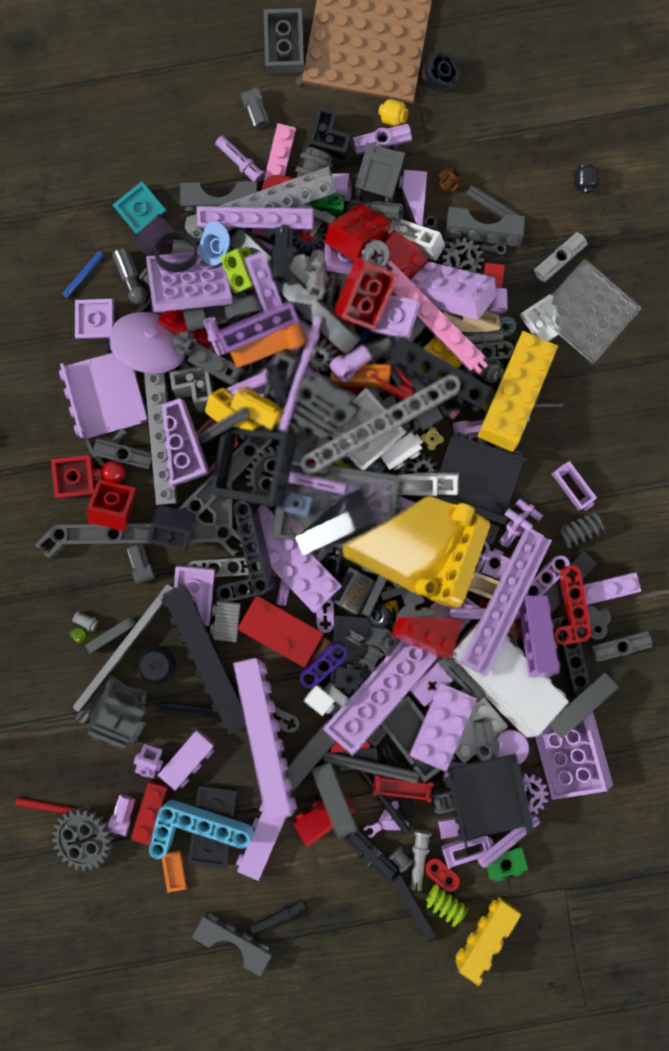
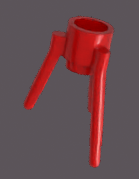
[370,366,415,401]

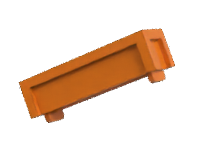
[330,364,393,390]

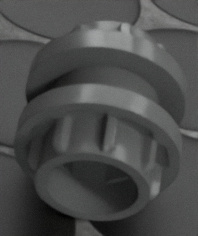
[295,147,333,177]

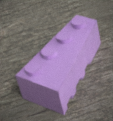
[162,398,210,486]

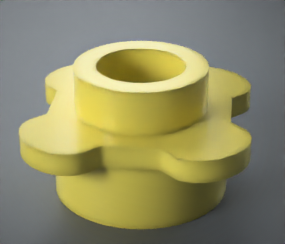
[421,427,444,450]

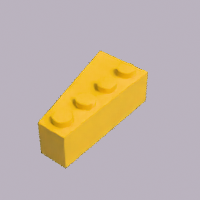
[455,897,521,986]

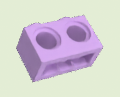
[479,549,511,580]

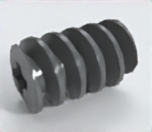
[561,512,605,549]

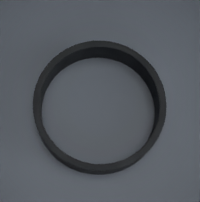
[154,231,198,272]

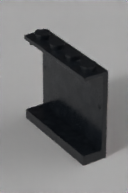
[431,432,528,524]
[445,753,535,848]

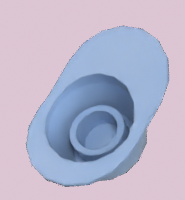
[199,221,230,265]

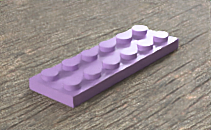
[236,505,343,613]

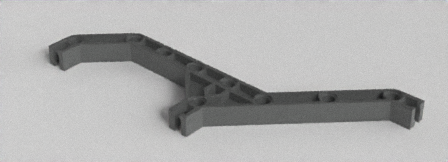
[35,413,334,559]

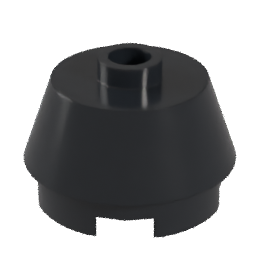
[421,51,460,90]
[137,646,176,684]

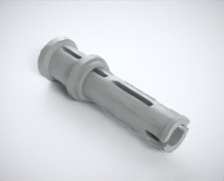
[410,829,432,891]

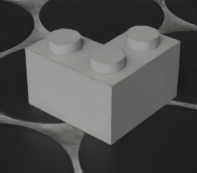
[170,367,215,412]

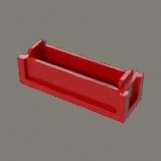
[372,774,433,802]

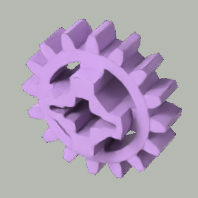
[523,773,549,814]

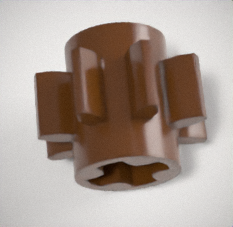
[439,168,462,192]

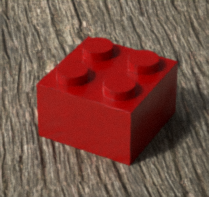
[87,479,136,531]

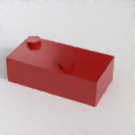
[237,595,324,668]

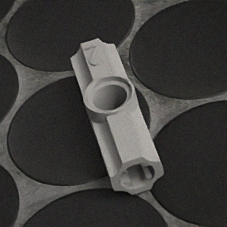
[534,232,588,283]
[305,249,329,300]

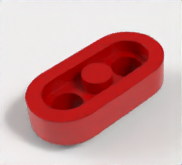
[425,857,459,892]

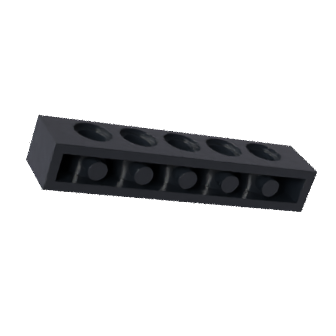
[383,336,497,413]

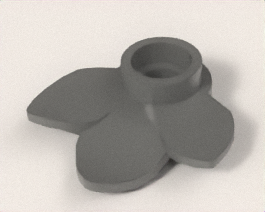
[577,604,611,640]

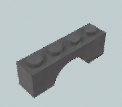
[180,181,258,214]
[445,207,525,246]
[192,912,272,976]

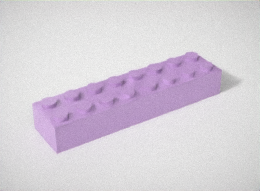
[234,658,297,821]

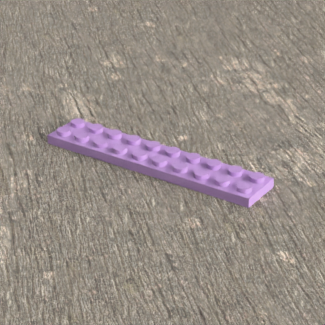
[323,597,480,755]

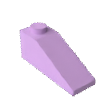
[399,170,427,226]

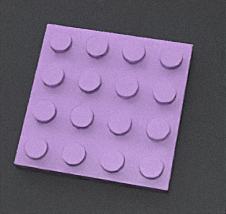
[146,251,232,312]

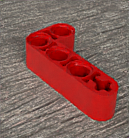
[553,566,591,645]

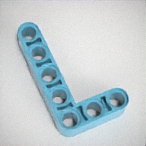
[149,800,254,859]

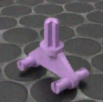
[499,498,543,547]

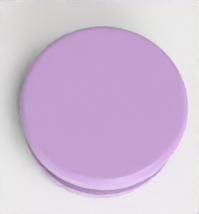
[495,729,529,764]

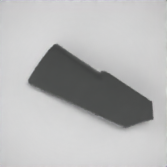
[183,293,263,332]

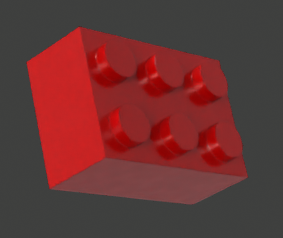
[324,203,392,261]
[333,257,399,330]

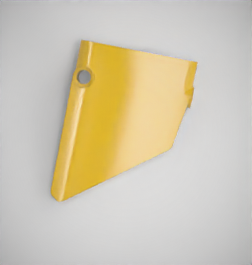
[343,497,490,608]

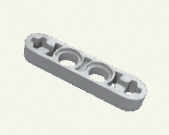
[187,558,261,577]

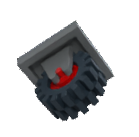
[292,203,335,256]

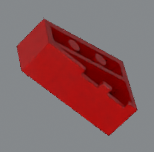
[392,616,463,658]

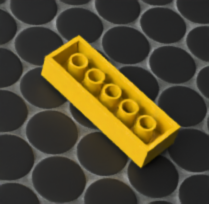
[477,331,558,452]

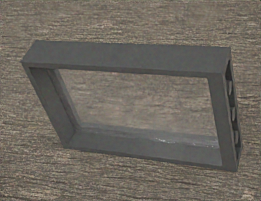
[272,461,405,548]

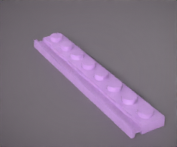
[460,529,552,677]

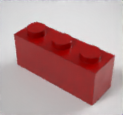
[131,779,169,845]

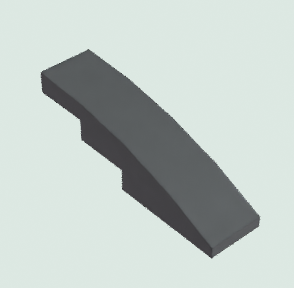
[548,673,619,739]

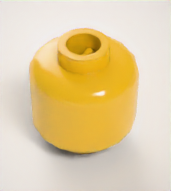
[379,99,408,127]

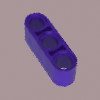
[300,642,347,688]

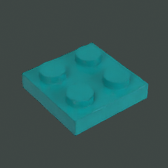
[113,181,167,236]

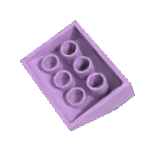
[535,712,613,800]

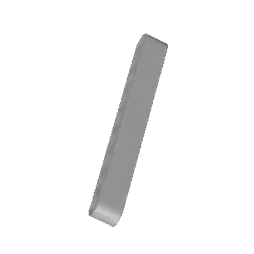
[302,376,460,474]

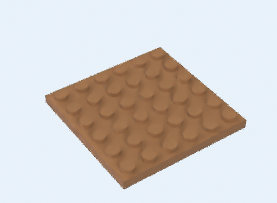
[302,0,432,104]

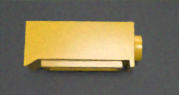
[230,385,285,430]

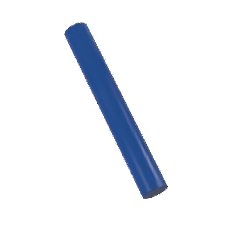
[62,251,104,299]

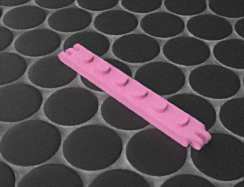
[383,260,488,374]

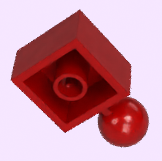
[51,455,126,499]

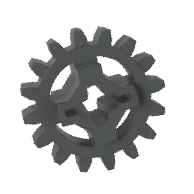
[442,238,484,273]

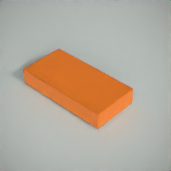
[162,849,187,893]

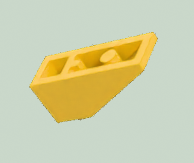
[205,388,262,430]

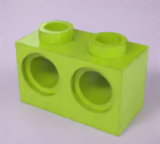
[220,246,255,294]

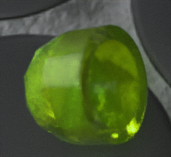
[69,628,85,645]

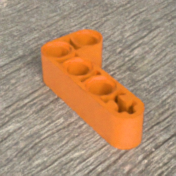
[230,321,306,367]

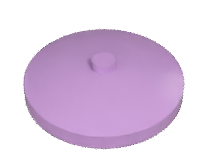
[110,312,186,373]

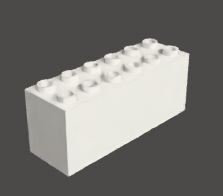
[450,621,569,738]

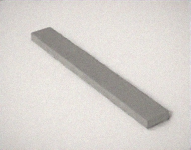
[73,584,174,712]

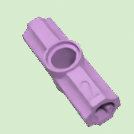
[353,124,412,155]

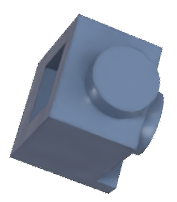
[284,492,314,518]

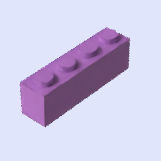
[217,301,299,353]
[519,596,560,678]

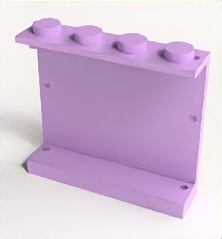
[59,353,149,440]

